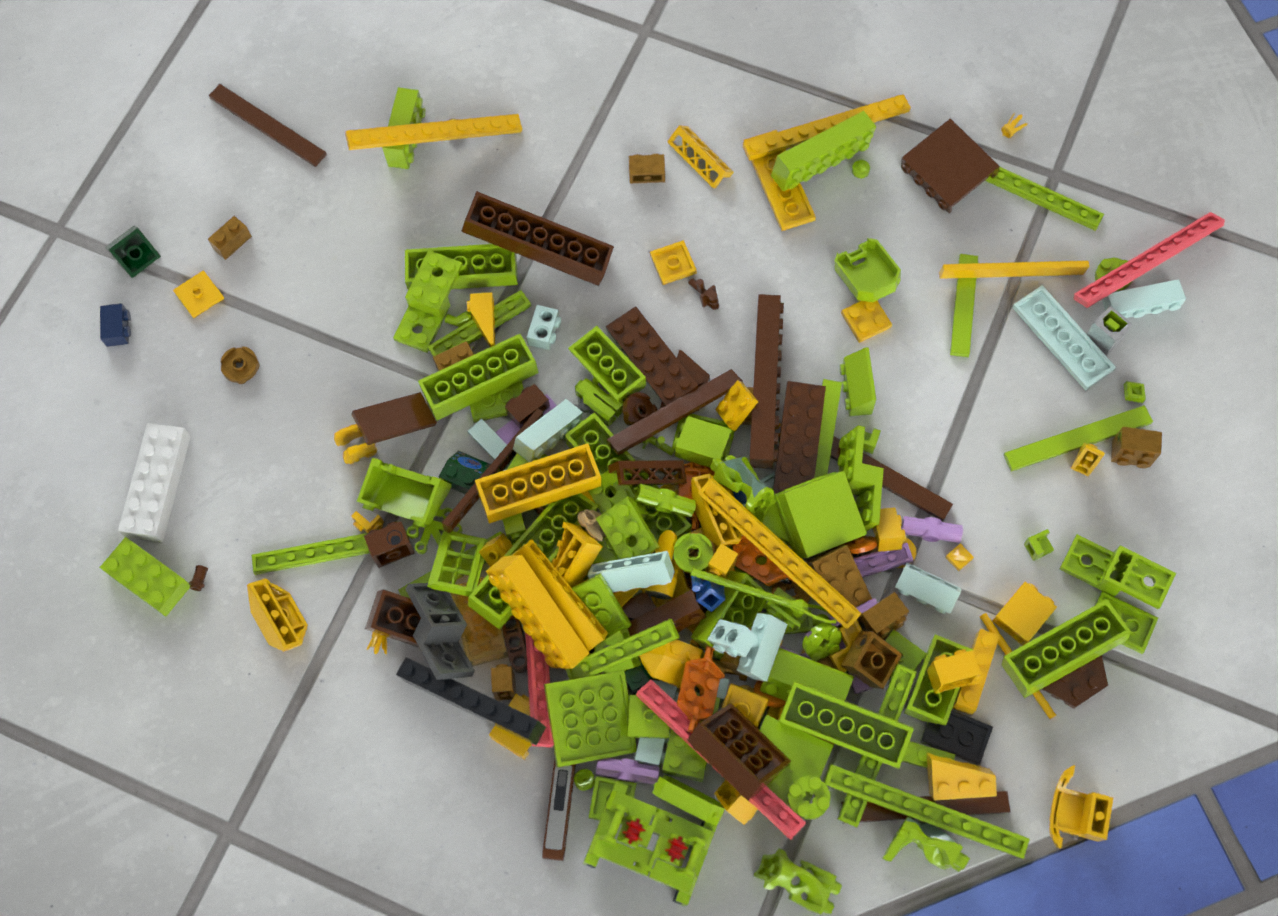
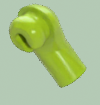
[445,311,472,327]

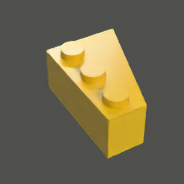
[552,522,603,588]
[927,753,997,800]

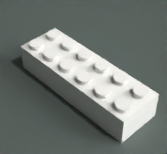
[118,423,191,543]

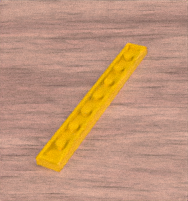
[939,260,1090,279]

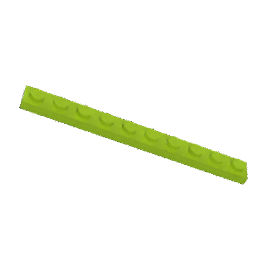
[824,764,1030,859]

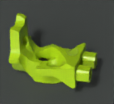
[753,848,842,915]

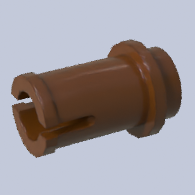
[189,565,208,591]

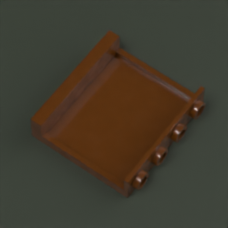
[901,118,1000,214]

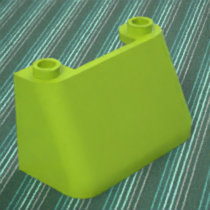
[356,457,452,528]

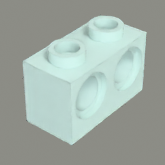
[527,305,561,350]
[707,619,757,658]

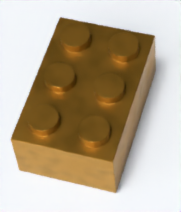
[806,545,872,608]

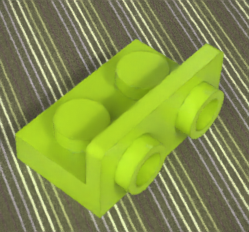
[764,587,811,631]

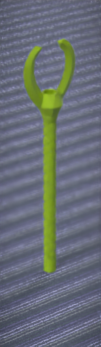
[691,568,837,624]

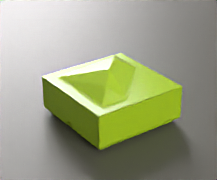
[1123,381,1146,403]

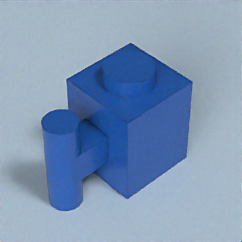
[691,575,725,612]

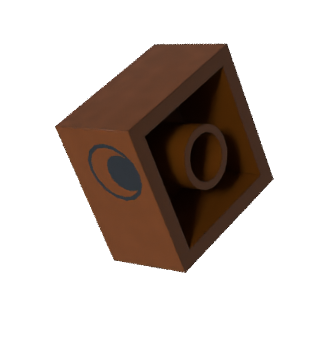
[364,521,415,568]

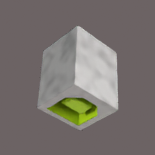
[1087,306,1133,356]

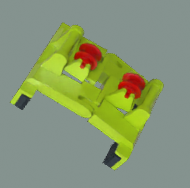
[582,781,717,906]

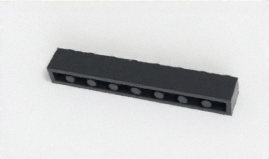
[396,657,546,746]

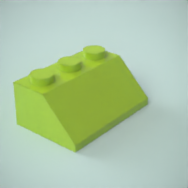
[840,347,877,416]

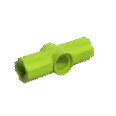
[635,484,696,517]

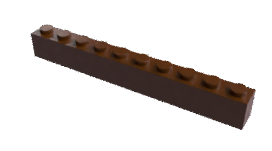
[749,294,784,469]

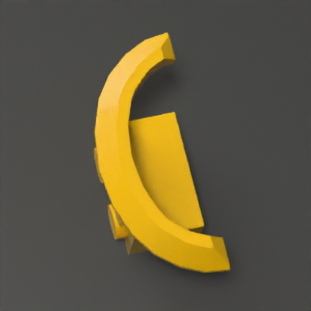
[1049,765,1113,848]

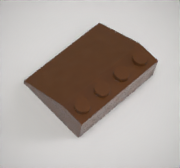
[687,703,791,800]

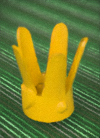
[1001,113,1028,138]
[366,632,387,654]

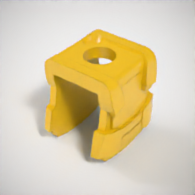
[334,424,377,465]

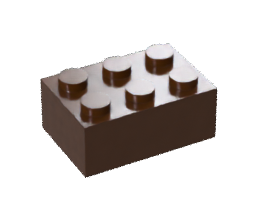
[365,589,421,648]

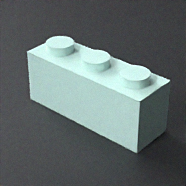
[895,563,962,614]
[737,613,787,682]

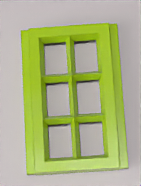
[427,531,489,597]

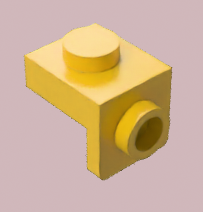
[351,511,384,534]

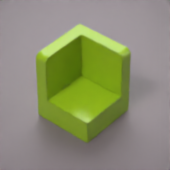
[863,428,881,454]
[1024,529,1054,561]

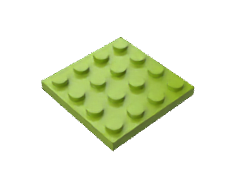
[544,670,637,767]

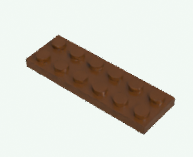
[606,306,698,406]
[773,381,826,494]

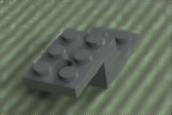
[406,583,475,680]

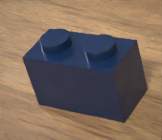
[100,303,131,347]

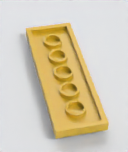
[743,130,816,231]

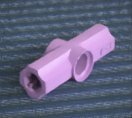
[901,516,963,543]
[596,758,660,785]

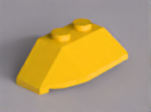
[691,474,743,546]
[247,578,308,651]
[639,631,705,688]

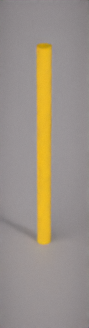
[980,613,1056,719]

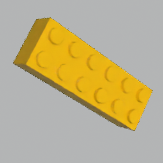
[475,443,601,524]
[486,555,589,669]

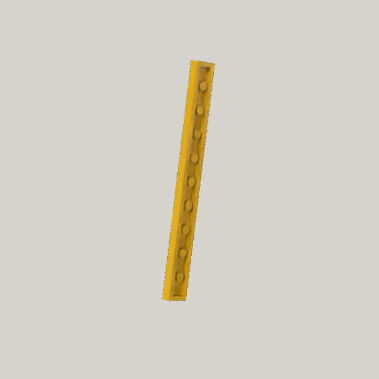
[742,94,911,161]
[345,114,523,150]
[698,478,862,629]

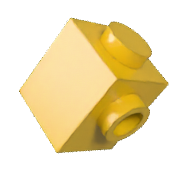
[479,533,513,567]

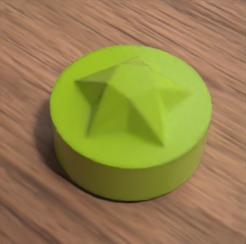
[852,160,870,178]
[574,769,595,791]

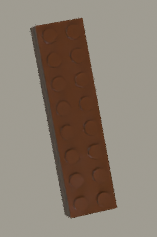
[461,191,614,286]

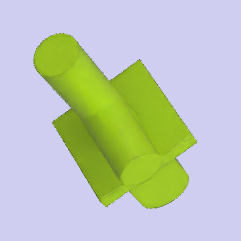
[642,436,675,456]

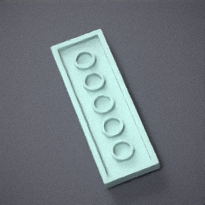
[1012,285,1116,391]

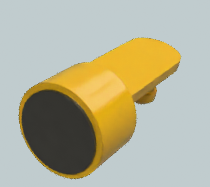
[644,530,678,600]

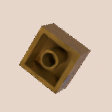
[1111,427,1162,468]
[858,592,909,639]
[841,631,902,689]

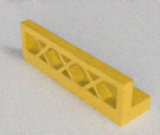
[667,125,734,188]

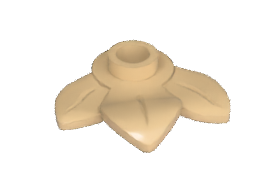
[577,509,606,541]

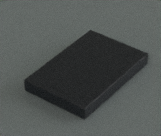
[920,710,993,766]

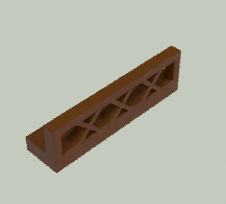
[608,460,687,486]

